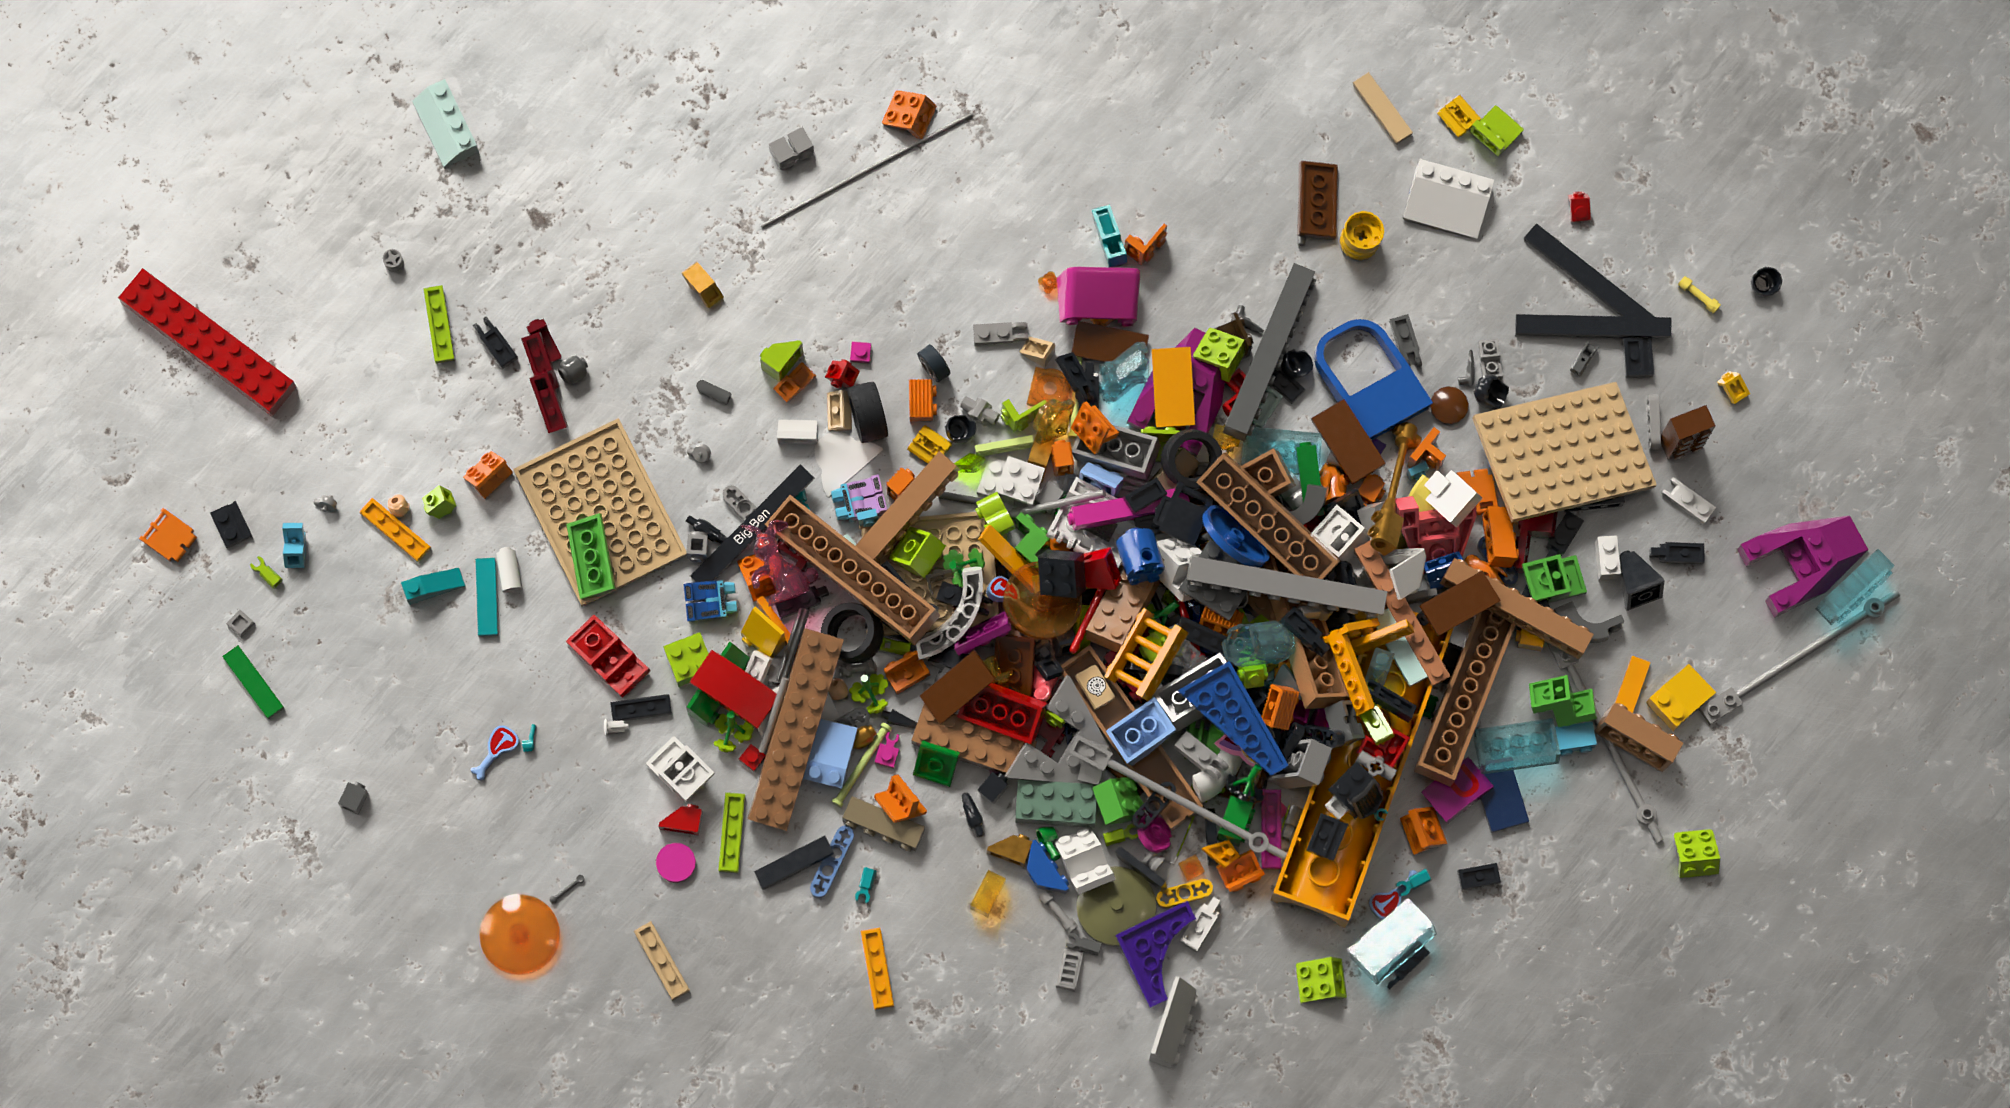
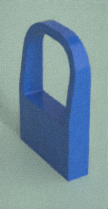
[1314,319,1433,441]

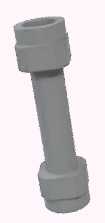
[1039,889,1078,933]

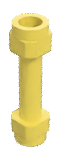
[1678,276,1721,313]

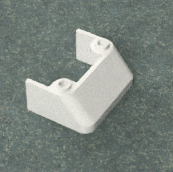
[1333,548,1426,600]

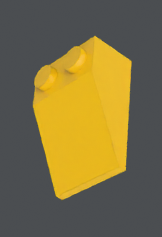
[741,606,786,658]
[1646,664,1716,731]

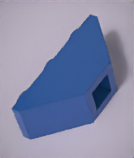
[1026,839,1070,894]

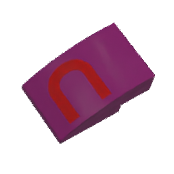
[1421,757,1494,824]

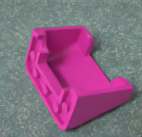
[1057,267,1140,327]

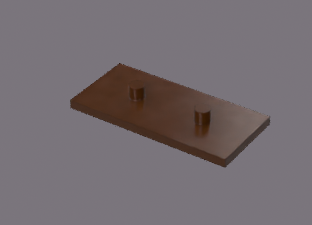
[1071,321,1149,369]
[1419,571,1501,636]
[920,650,996,724]

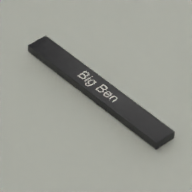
[690,464,815,582]

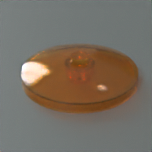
[1003,561,1082,640]
[480,895,560,975]

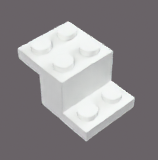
[977,456,1045,506]
[1312,505,1382,578]
[1157,537,1202,602]
[646,736,715,802]
[1054,827,1115,895]

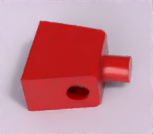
[1084,547,1122,590]

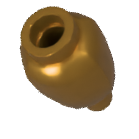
[853,725,877,749]

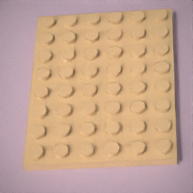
[1472,382,1657,522]
[513,418,687,606]

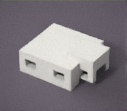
[1424,470,1482,527]

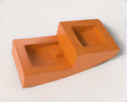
[773,362,816,402]

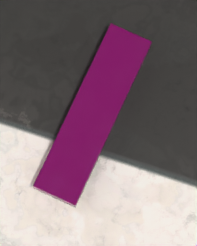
[1261,789,1281,869]

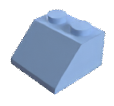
[1079,462,1124,498]

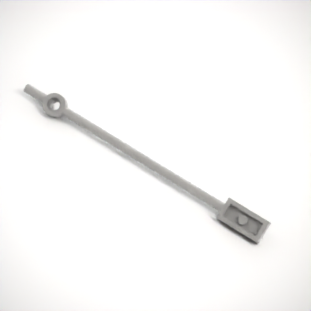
[1699,590,1900,725]
[1546,642,1664,843]
[1069,735,1287,860]

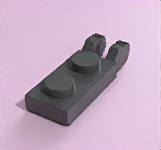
[1389,314,1422,367]

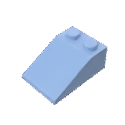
[1106,697,1176,766]
[803,718,858,788]

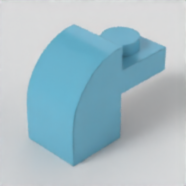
[282,523,306,568]

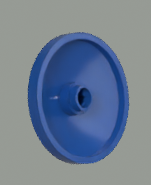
[1202,505,1270,568]

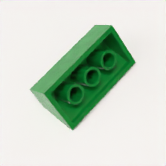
[686,641,750,727]

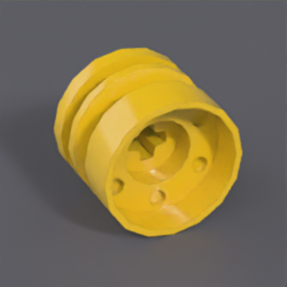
[1339,211,1384,260]

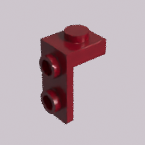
[526,318,562,363]
[772,541,808,585]

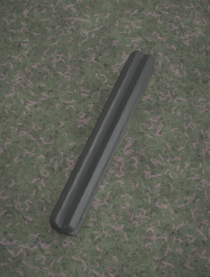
[776,608,809,683]

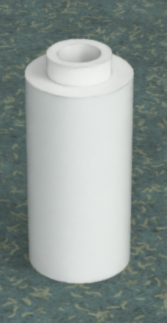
[496,547,522,593]

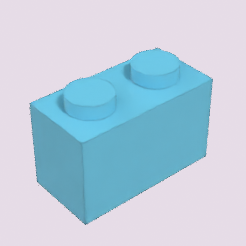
[1551,721,1597,756]

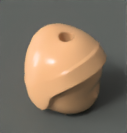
[388,494,410,518]
[829,678,849,700]

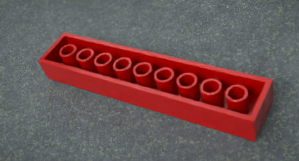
[118,268,297,417]

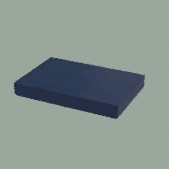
[1480,765,1529,833]

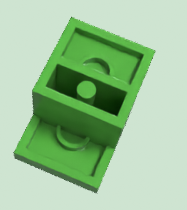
[1015,512,1050,573]
[1522,554,1587,603]
[1529,675,1597,727]

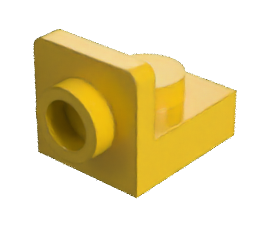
[1717,372,1750,404]

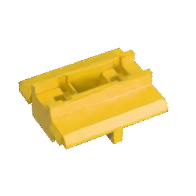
[1437,95,1481,137]
[907,425,952,464]

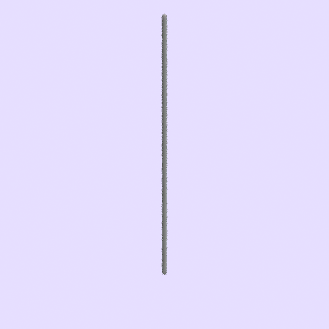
[761,113,973,228]

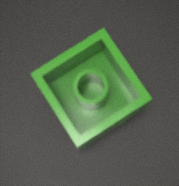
[1092,777,1146,825]

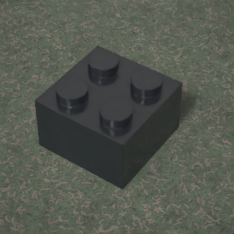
[1038,549,1086,598]

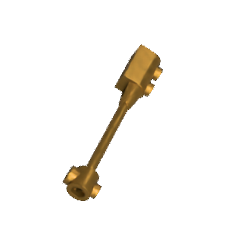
[1367,422,1422,556]

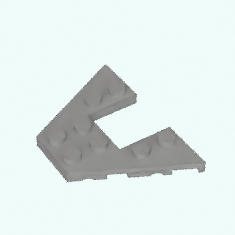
[1005,675,1112,784]

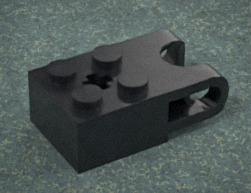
[1323,561,1367,634]

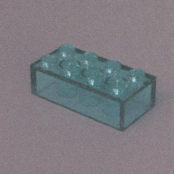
[1240,427,1322,475]
[1815,549,1895,626]
[1473,718,1561,774]
[1348,899,1437,985]

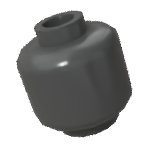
[558,355,588,384]

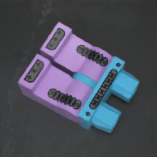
[831,475,887,522]

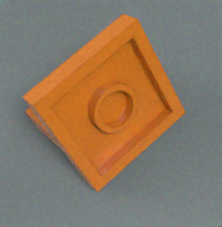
[1407,427,1446,471]
[1400,807,1448,855]

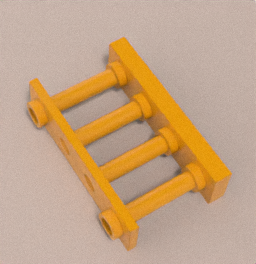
[1104,608,1188,701]

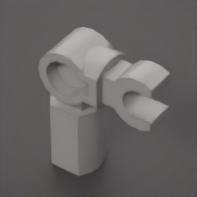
[1297,604,1334,621]

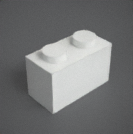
[1595,536,1621,580]

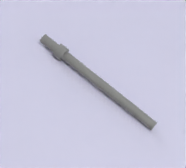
[1008,489,1106,520]

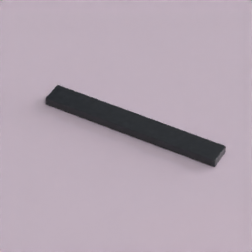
[1524,223,1655,317]
[1515,314,1672,338]

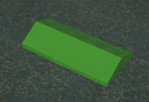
[566,513,615,599]

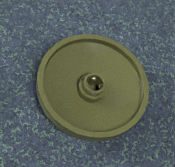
[1076,866,1156,947]

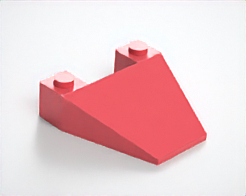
[1395,496,1476,574]

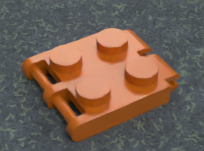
[1456,468,1498,515]
[139,508,197,562]

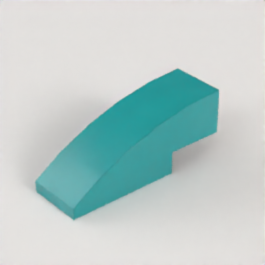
[1091,204,1127,267]

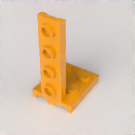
[1323,618,1380,716]

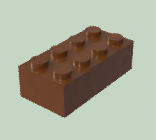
[1661,405,1716,460]

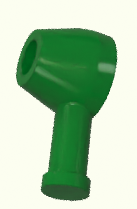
[1036,827,1061,861]

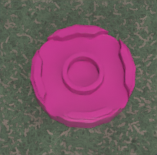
[1137,815,1171,853]
[656,843,696,883]

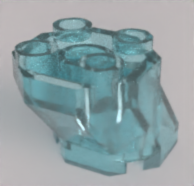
[1099,342,1150,403]
[1222,621,1295,667]

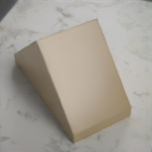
[1020,336,1056,368]

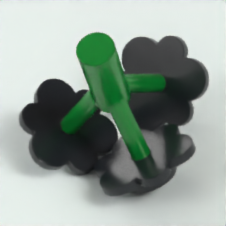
[1226,764,1264,804]

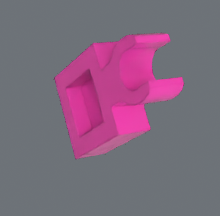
[875,732,899,769]

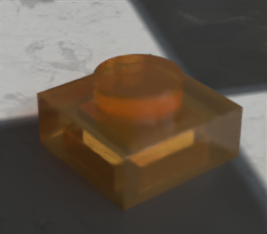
[1178,854,1205,882]

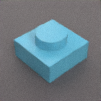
[1406,461,1429,481]
[857,509,878,527]

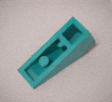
[401,568,465,605]

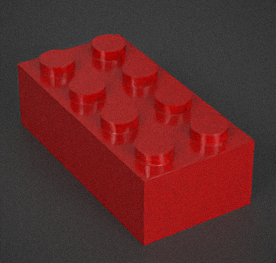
[957,683,1048,744]

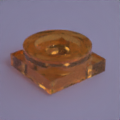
[1027,367,1071,414]

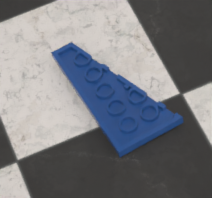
[1177,661,1289,776]

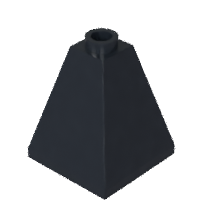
[1619,550,1665,611]

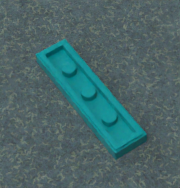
[475,558,498,637]

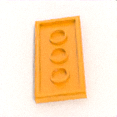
[1152,347,1195,427]

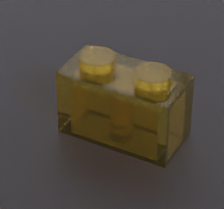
[970,870,1006,918]

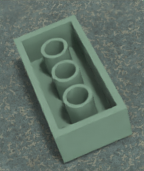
[1015,779,1097,828]

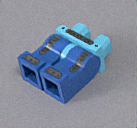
[683,580,738,621]

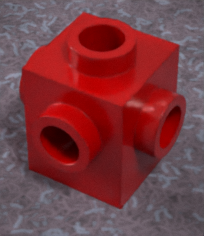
[825,359,860,389]

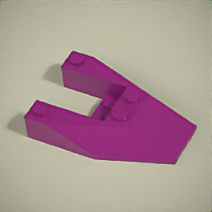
[1126,328,1225,457]
[1737,516,1869,618]

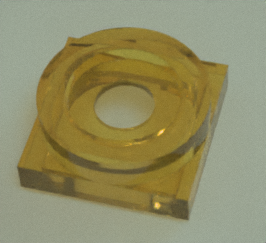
[1033,399,1075,445]

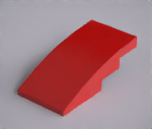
[566,615,650,698]
[690,650,777,729]

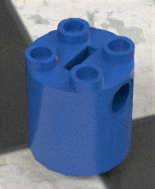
[1116,528,1165,585]

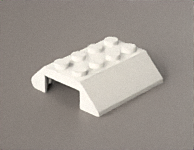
[1046,477,1136,567]

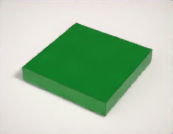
[913,740,960,787]

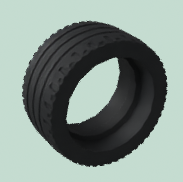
[847,382,888,443]
[1161,429,1222,489]
[821,602,884,664]

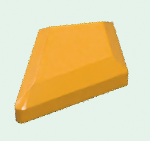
[1202,840,1240,868]

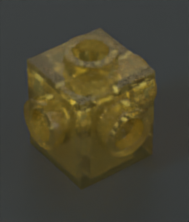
[1213,424,1240,453]

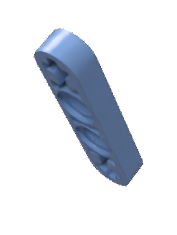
[810,826,854,898]

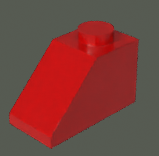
[658,804,703,836]

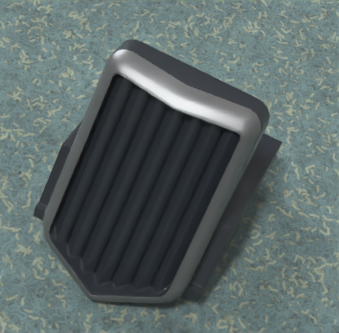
[1328,761,1384,819]

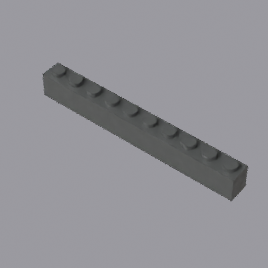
[1223,263,1317,442]

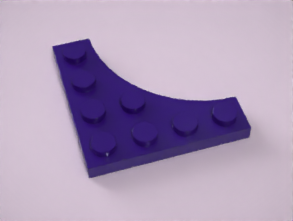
[1115,901,1196,1008]

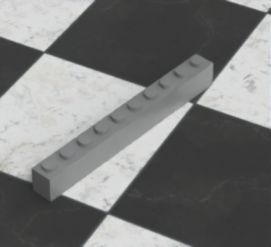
[1186,556,1388,618]

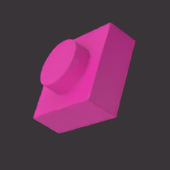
[850,342,871,364]

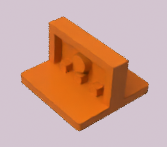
[1071,402,1119,454]
[463,451,513,499]
[874,774,927,823]

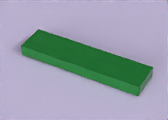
[222,645,284,719]

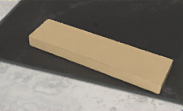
[1353,72,1413,144]
[634,921,690,1001]

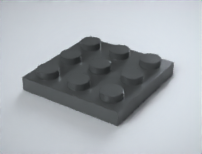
[1178,539,1247,621]

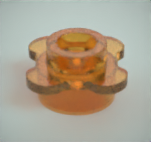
[1038,271,1057,294]

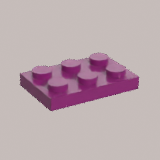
[954,610,1011,655]

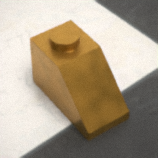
[987,834,1032,867]

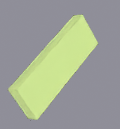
[975,435,1034,457]

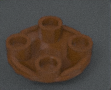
[1430,386,1469,424]

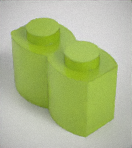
[975,492,1016,536]

